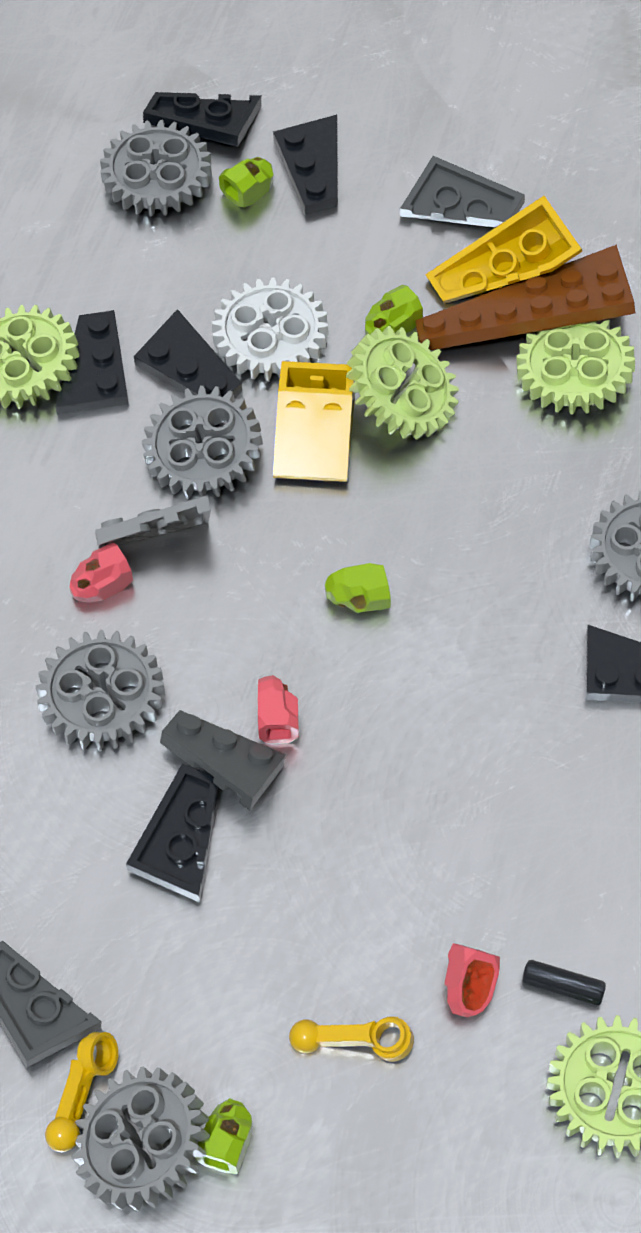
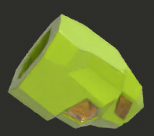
[219,157,274,208]
[365,285,423,335]
[325,563,391,613]
[195,1098,252,1175]

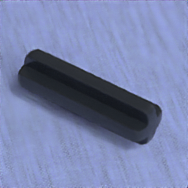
[523,960,606,1005]

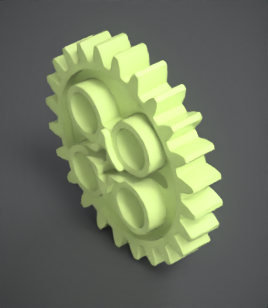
[0,305,80,409]
[516,319,635,414]
[346,326,459,440]
[546,1015,641,1158]

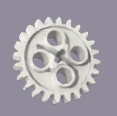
[212,277,329,381]

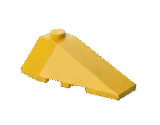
[425,196,583,304]

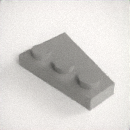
[95,495,211,548]

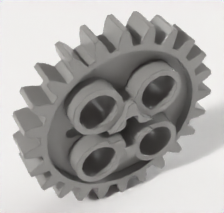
[100,120,212,216]
[142,386,263,499]
[590,491,641,602]
[36,630,165,751]
[71,1067,210,1211]

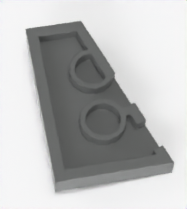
[400,156,525,227]
[160,710,286,811]
[0,941,102,1068]

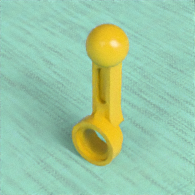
[289,1016,414,1062]
[45,1032,118,1152]

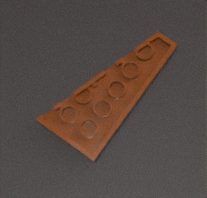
[415,244,636,350]

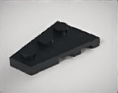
[143,92,262,147]
[273,114,338,215]
[134,309,242,399]
[55,310,129,415]
[586,625,641,703]
[126,763,219,902]

